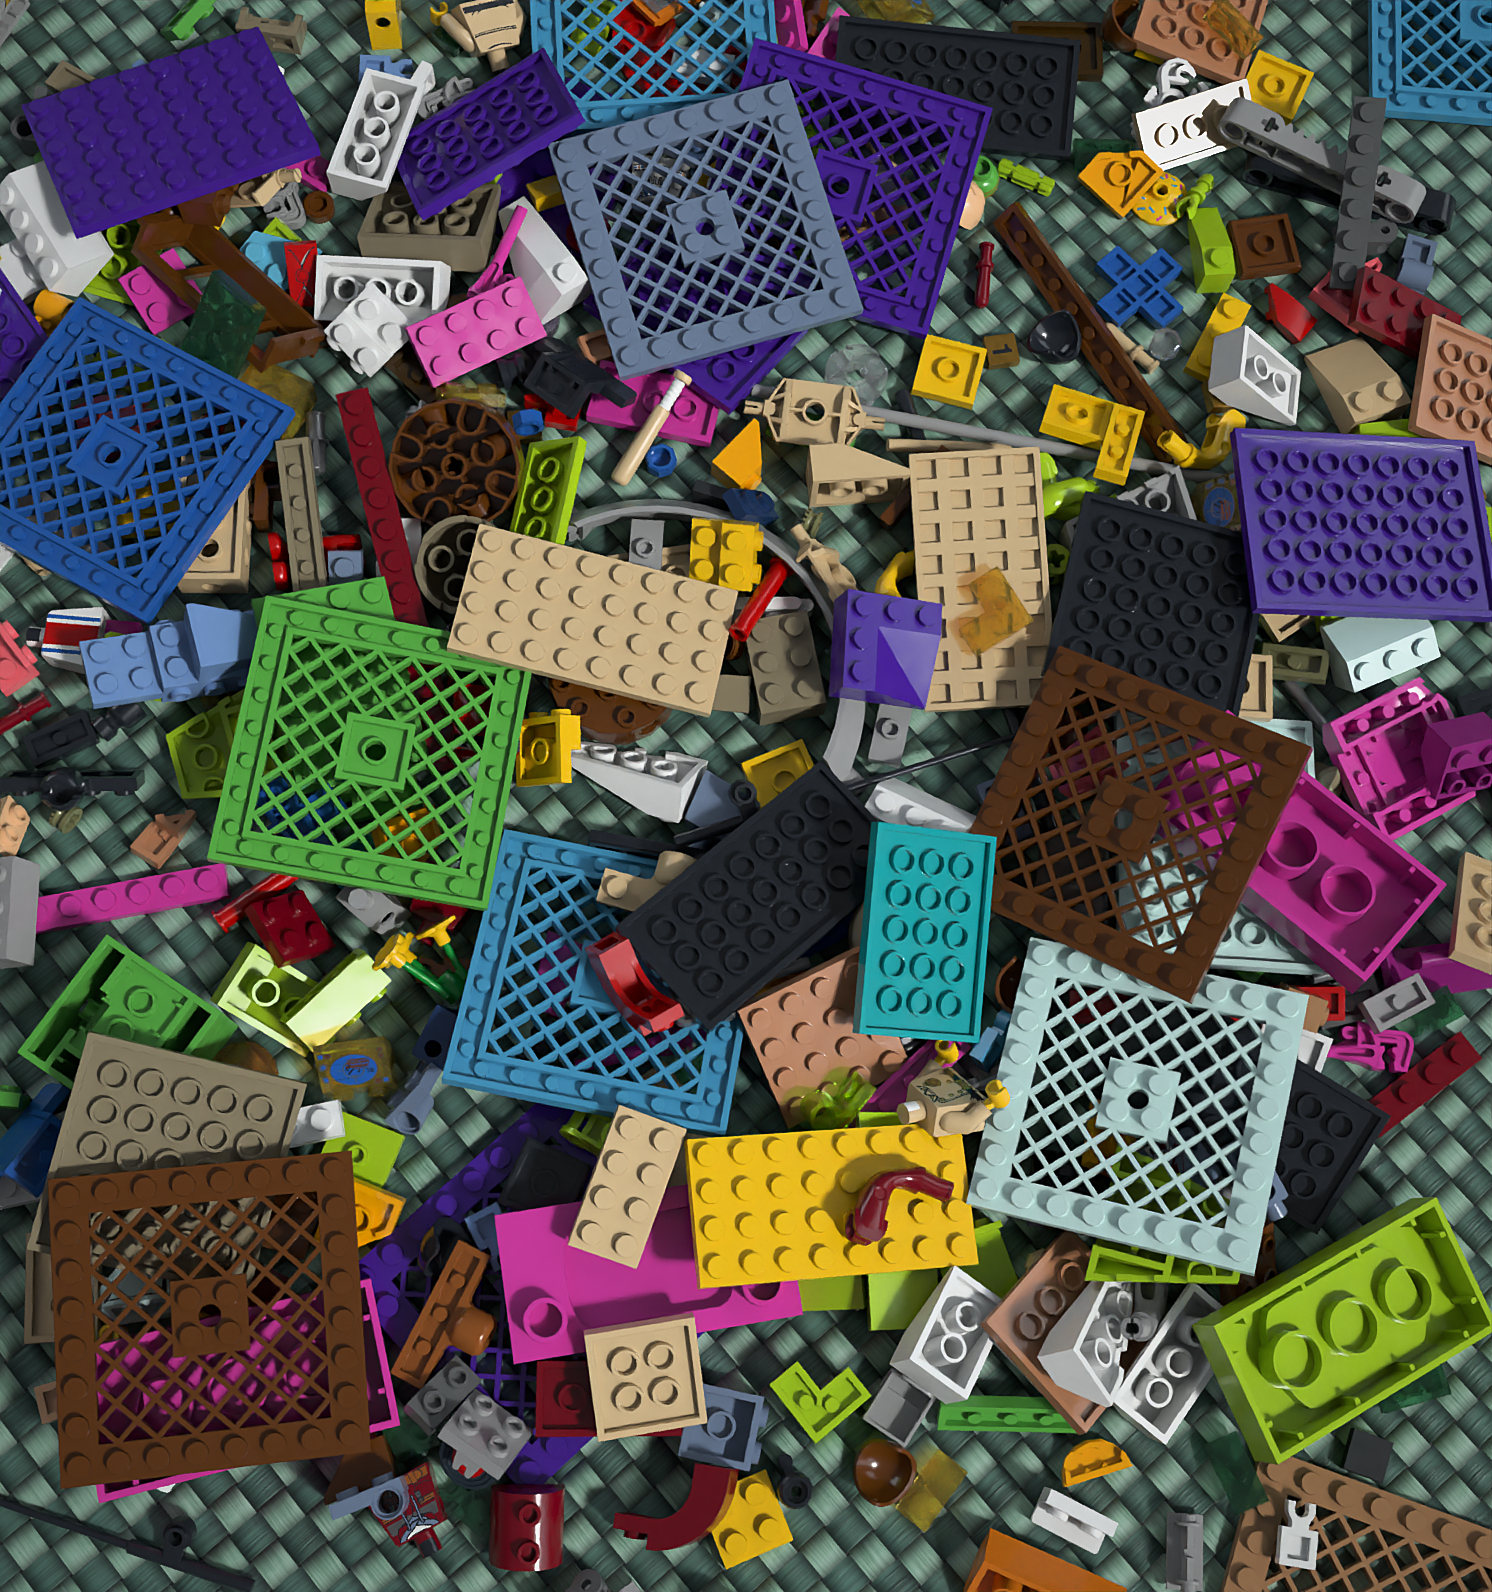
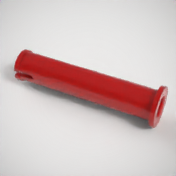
[728,556,794,642]
[211,873,299,934]

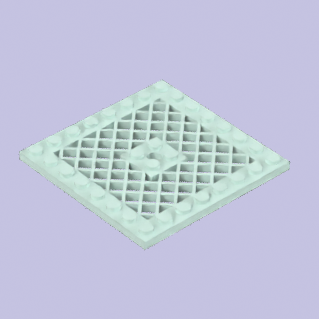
[966,937,1309,1276]

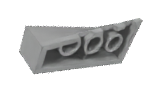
[1058,465,1197,553]

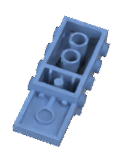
[79,603,258,709]

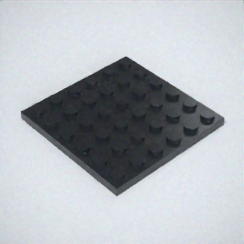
[1040,491,1260,717]

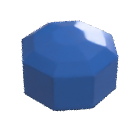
[512,409,544,436]
[645,443,677,478]

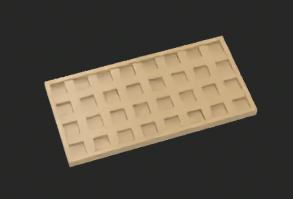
[908,447,1052,713]
[447,523,738,718]

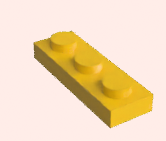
[1183,292,1251,382]
[1093,403,1145,486]

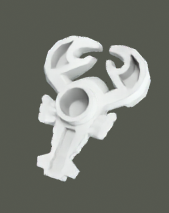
[1130,58,1209,141]

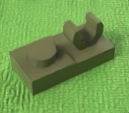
[1262,643,1330,685]

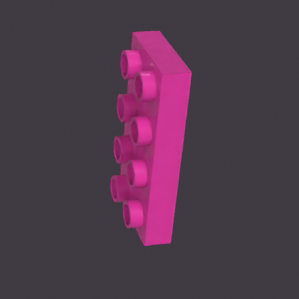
[1155,709,1447,994]

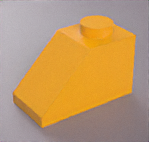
[711,418,762,490]

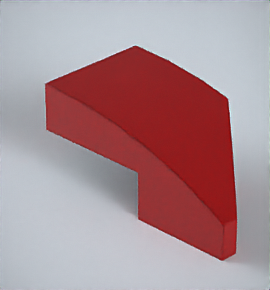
[1264,283,1318,345]

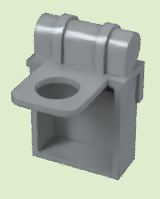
[861,1367,938,1447]

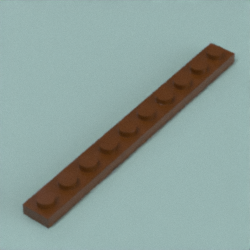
[993,202,1189,464]

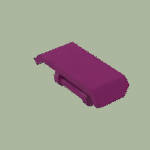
[1380,943,1492,997]

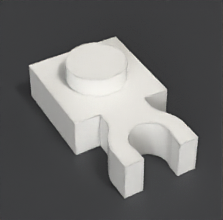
[1275,1499,1318,1570]

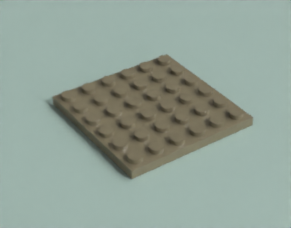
[26,1031,307,1287]

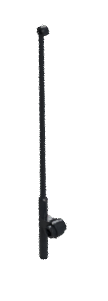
[673,732,1017,849]
[0,1497,256,1592]

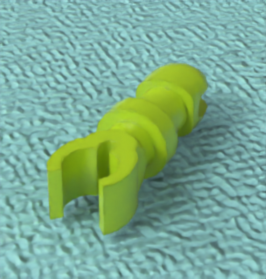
[1175,173,1215,220]

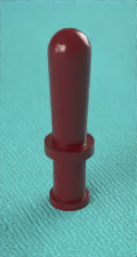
[974,242,995,309]
[0,692,52,736]

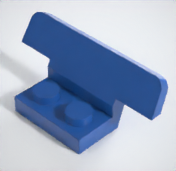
[0,1083,71,1198]

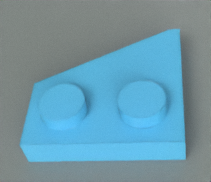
[240,231,323,294]

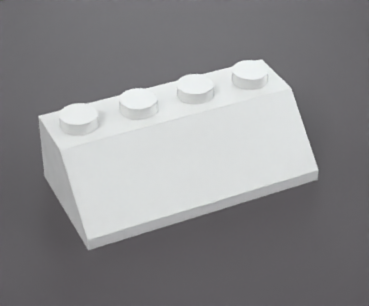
[326,68,426,201]
[0,161,114,297]
[314,255,451,324]
[1113,1283,1223,1445]

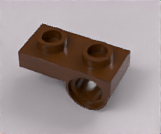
[249,460,282,533]

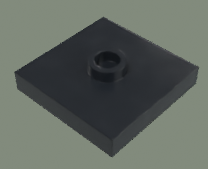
[497,1136,592,1211]

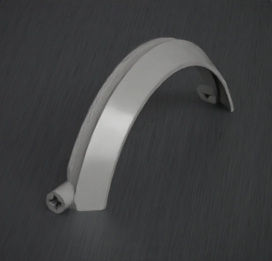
[566,499,868,799]

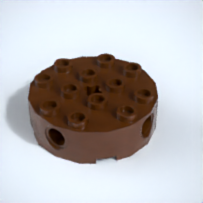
[388,397,525,532]
[548,677,673,745]

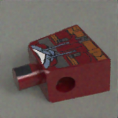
[368,1461,448,1559]

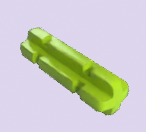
[997,158,1055,196]

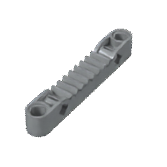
[1218,97,1426,223]

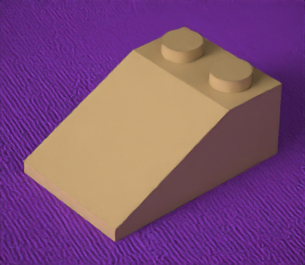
[1304,337,1412,434]
[805,441,911,507]

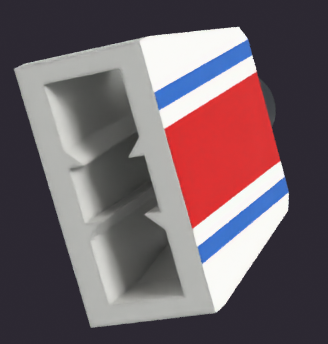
[26,607,111,674]

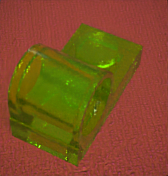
[800,1070,877,1131]

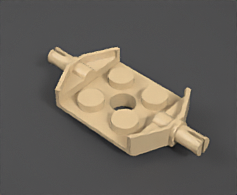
[230,168,302,208]
[744,378,885,446]
[790,524,858,617]

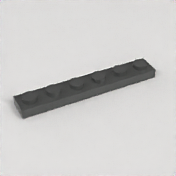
[1328,96,1387,291]

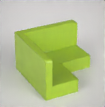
[768,1361,871,1444]

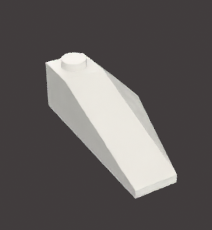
[498,196,591,325]
[571,741,708,823]
[1037,1281,1134,1407]

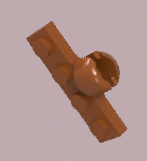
[390,1240,497,1390]

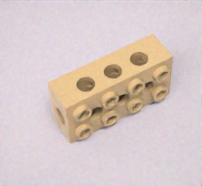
[177,456,254,593]

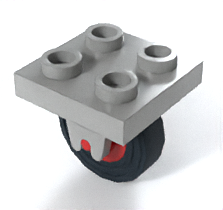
[438,1389,534,1490]

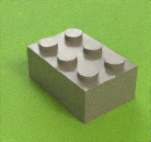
[744,610,827,726]

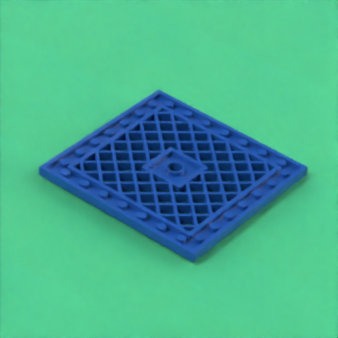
[0,297,296,626]

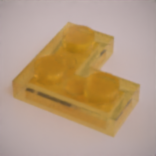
[959,566,1033,658]

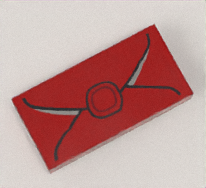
[283,240,318,307]

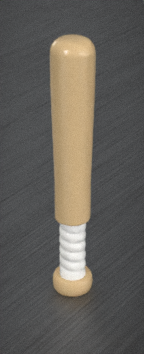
[611,369,692,486]

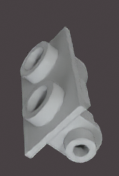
[1166,1512,1203,1592]

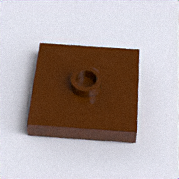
[1226,213,1302,281]

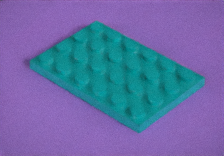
[852,822,997,1043]

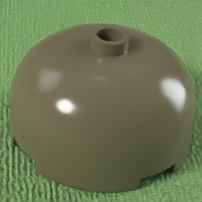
[415,515,498,614]

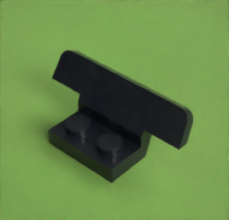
[523,338,637,419]

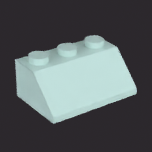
[1319,617,1441,693]

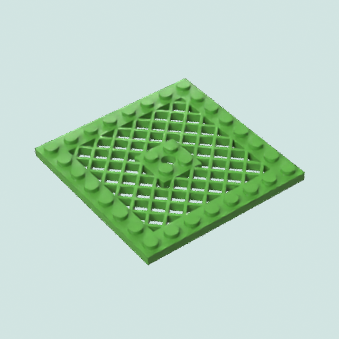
[207,596,531,911]

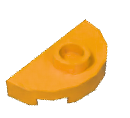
[1061,1439,1133,1487]

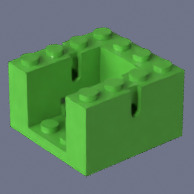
[17,935,238,1090]

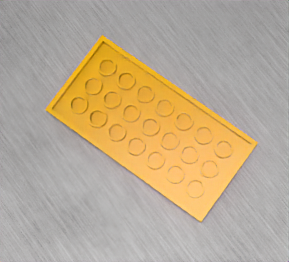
[684,1124,979,1289]

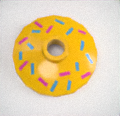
[1131,172,1187,226]

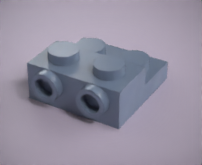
[678,1384,769,1471]

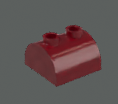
[488,1484,565,1571]

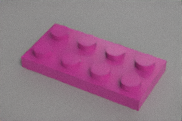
[404,276,547,388]
[586,360,720,448]

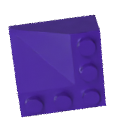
[829,589,942,710]

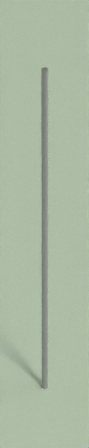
[752,384,1237,490]

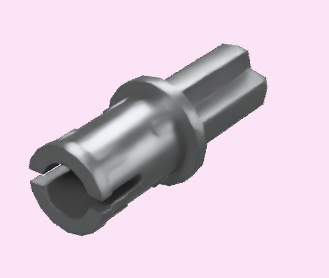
[305,411,329,476]

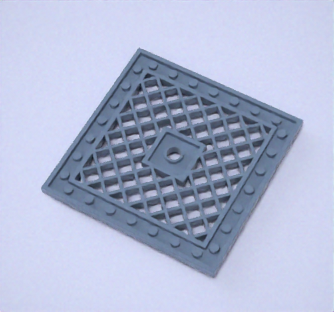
[548,79,863,381]

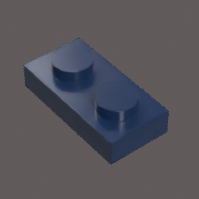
[722,488,779,525]

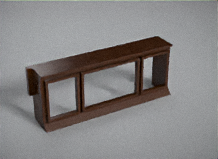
[131,212,328,374]

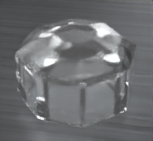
[1149,327,1182,361]

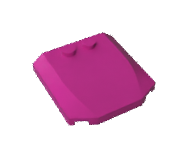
[1323,677,1476,841]

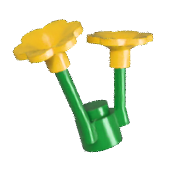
[372,915,468,1005]

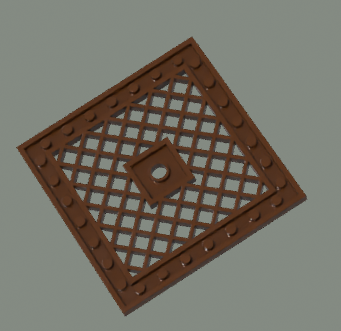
[969,645,1313,1004]
[48,1151,371,1489]

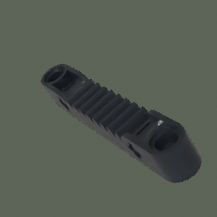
[1242,142,1456,236]

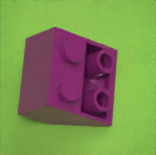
[1420,712,1492,800]

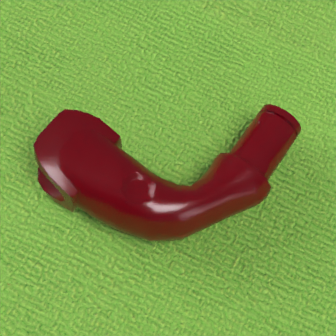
[845,1165,954,1246]

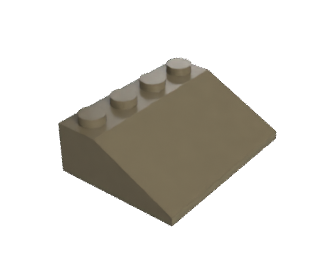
[357,181,501,273]

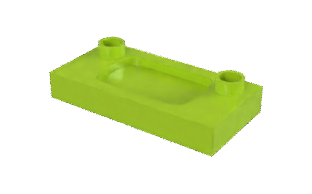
[1192,1197,1492,1465]

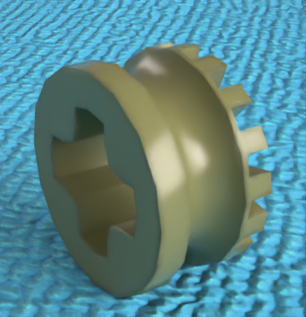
[801,507,824,539]
[49,806,83,834]

